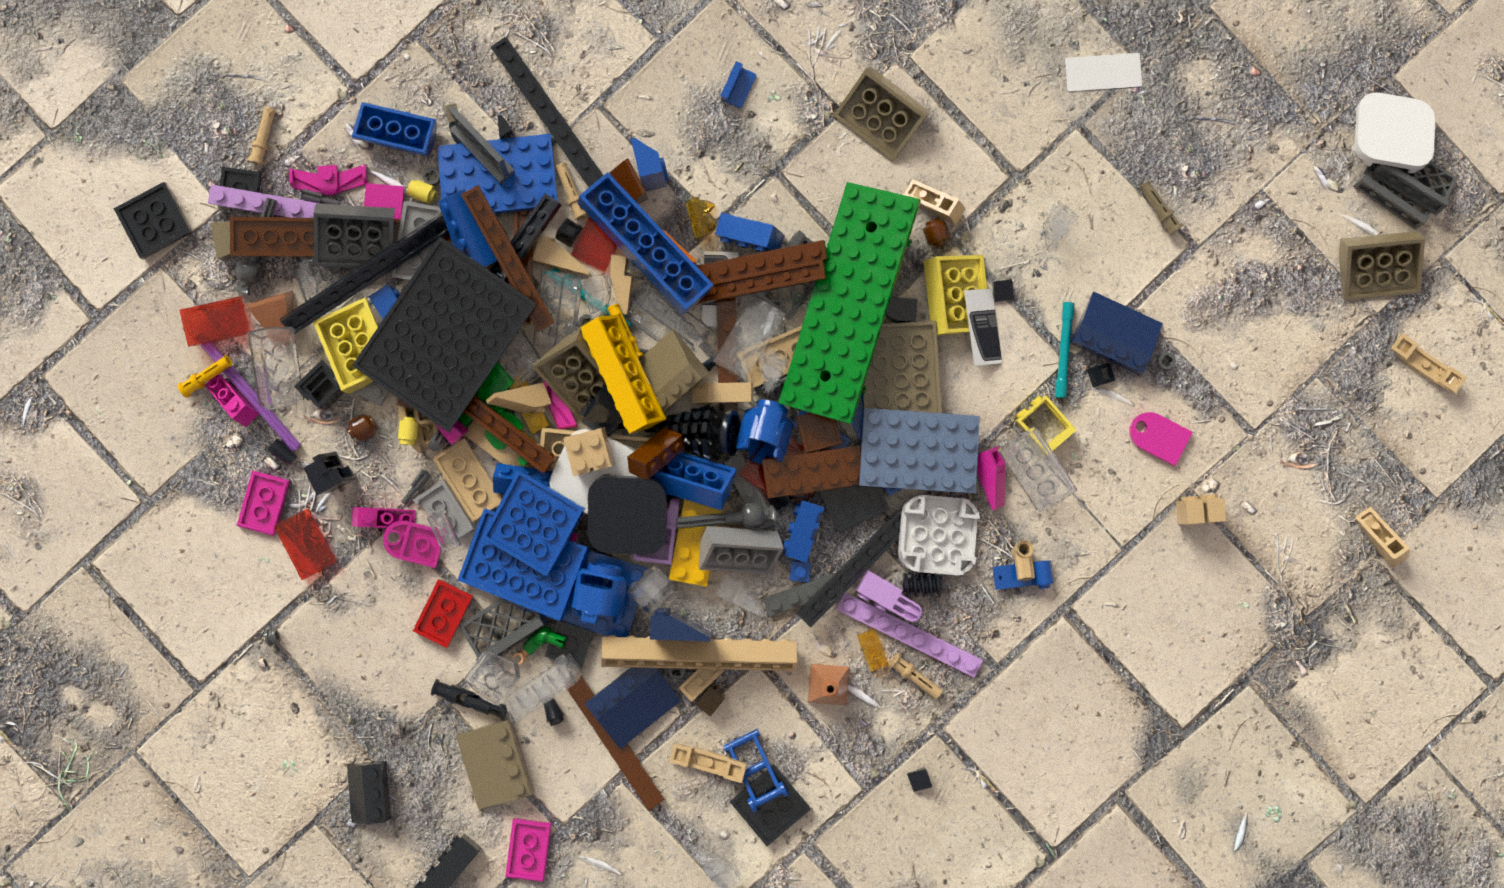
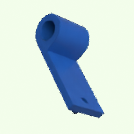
[992,560,1054,590]

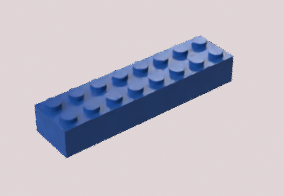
[578,172,713,316]

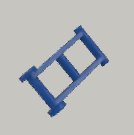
[723,729,789,813]

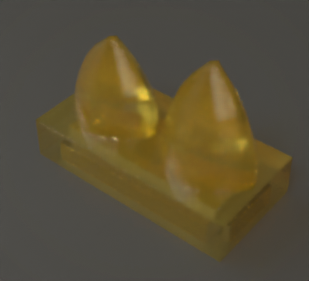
[685,197,717,239]
[857,628,889,671]

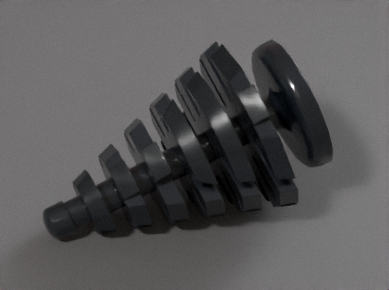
[644,402,741,462]

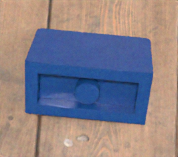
[720,61,756,109]

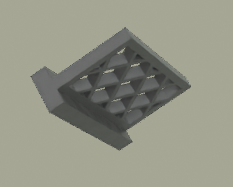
[448,105,515,185]
[1371,161,1457,215]
[1353,163,1441,229]
[754,230,816,320]
[459,598,549,666]

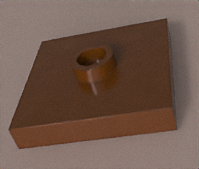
[795,413,843,454]

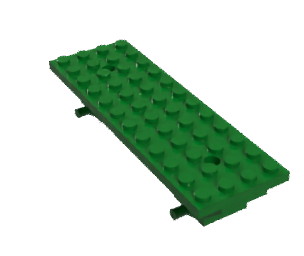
[778,182,921,424]

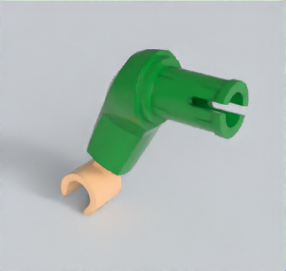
[513,627,567,664]

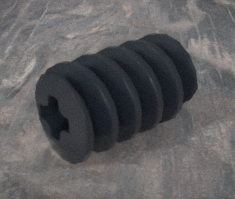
[902,573,942,598]

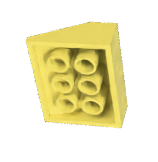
[923,255,987,336]
[313,298,378,394]

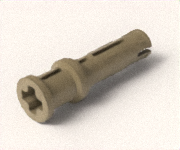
[1139,181,1184,236]

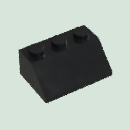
[347,760,391,824]

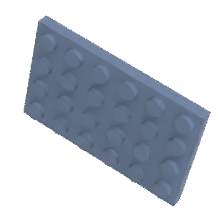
[859,408,980,493]

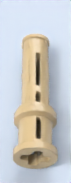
[246,107,276,166]
[555,163,588,221]
[888,653,943,699]

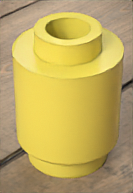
[407,180,437,204]
[398,417,419,445]

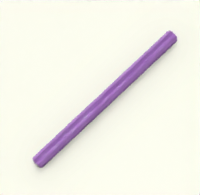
[195,333,301,452]

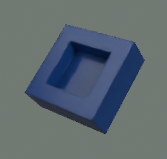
[790,561,811,582]

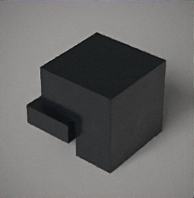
[294,360,345,410]
[580,385,623,437]
[303,452,355,495]

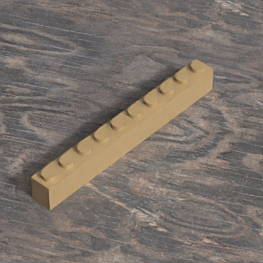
[601,635,797,671]

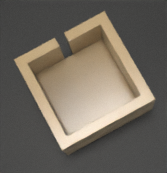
[563,427,615,476]
[1176,494,1226,524]

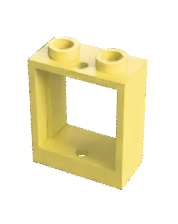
[1014,395,1076,456]

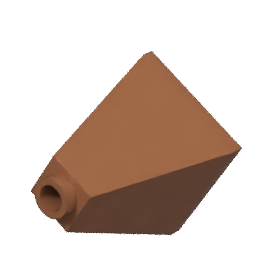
[247,291,294,347]
[808,663,849,705]

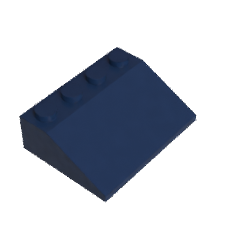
[1070,291,1163,375]
[650,608,712,642]
[585,667,681,749]

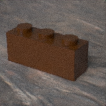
[627,428,684,480]

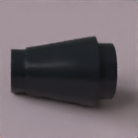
[268,438,298,465]
[542,696,565,726]

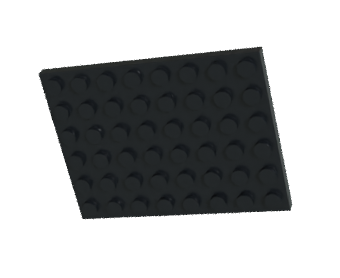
[352,237,537,432]

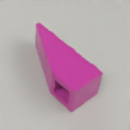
[205,373,259,427]
[977,446,1006,510]
[351,507,415,528]

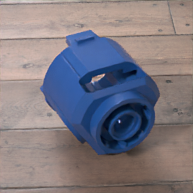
[736,400,793,465]
[572,562,627,625]

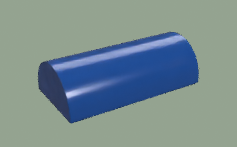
[351,102,437,157]

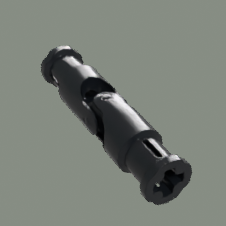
[431,679,509,720]

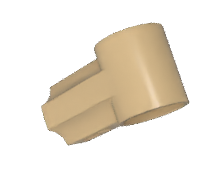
[1011,540,1035,581]

